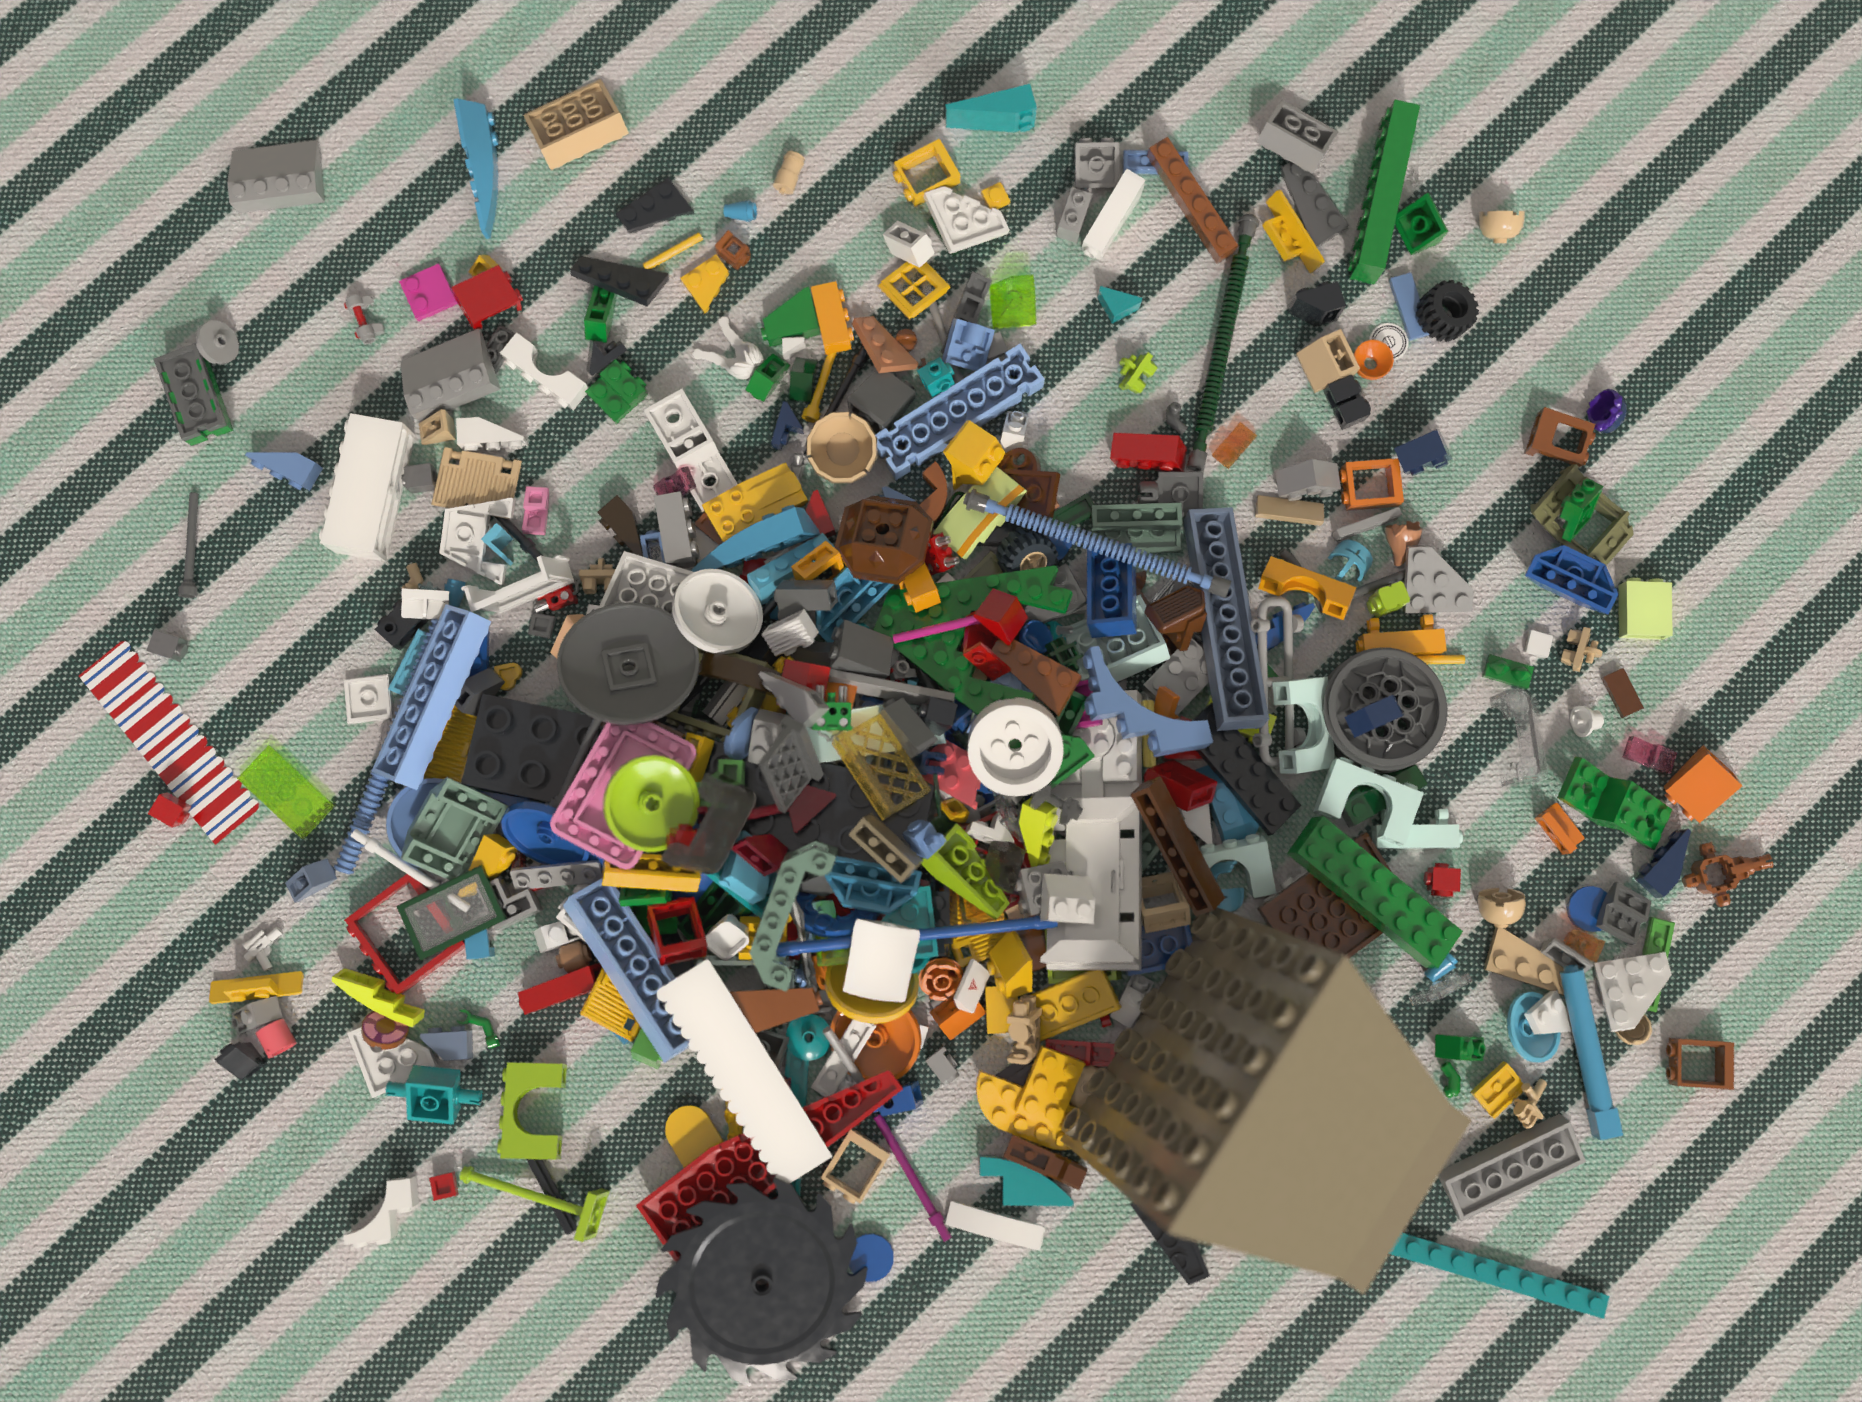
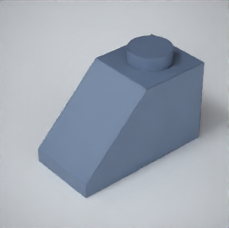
[285,858,337,903]

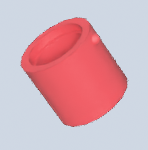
[255,1019,297,1058]

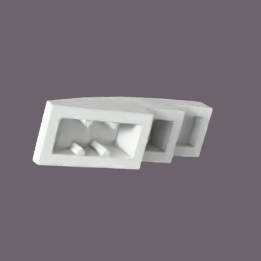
[945,1201,1045,1250]

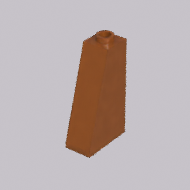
[729,988,823,1033]

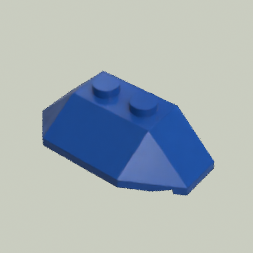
[1524,545,1618,615]

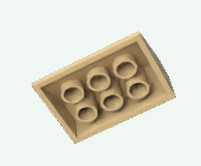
[523,79,629,170]

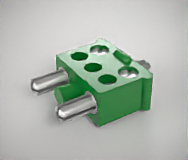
[808,685,853,742]

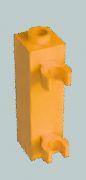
[1356,614,1447,655]

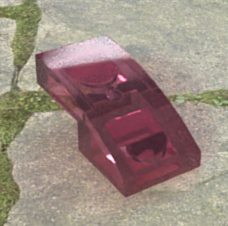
[653,466,697,495]
[1622,736,1678,774]

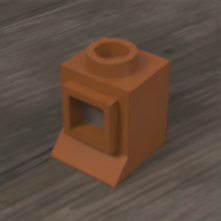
[715,229,751,270]

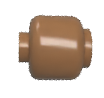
[556,940,592,973]

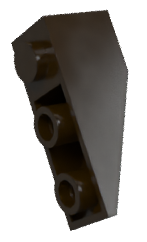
[597,495,643,557]

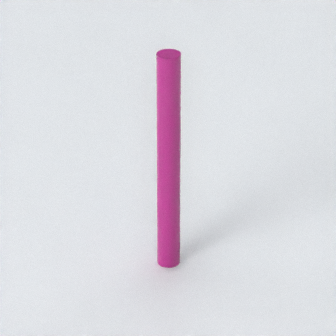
[893,616,980,643]

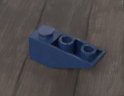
[1635,829,1691,898]

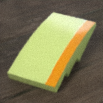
[933,467,1027,560]

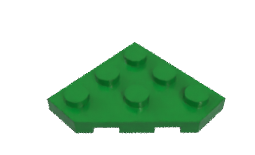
[1008,734,1095,790]

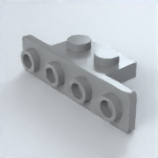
[510,860,603,890]

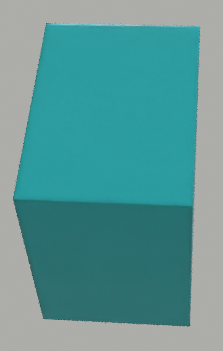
[1097,286,1142,324]

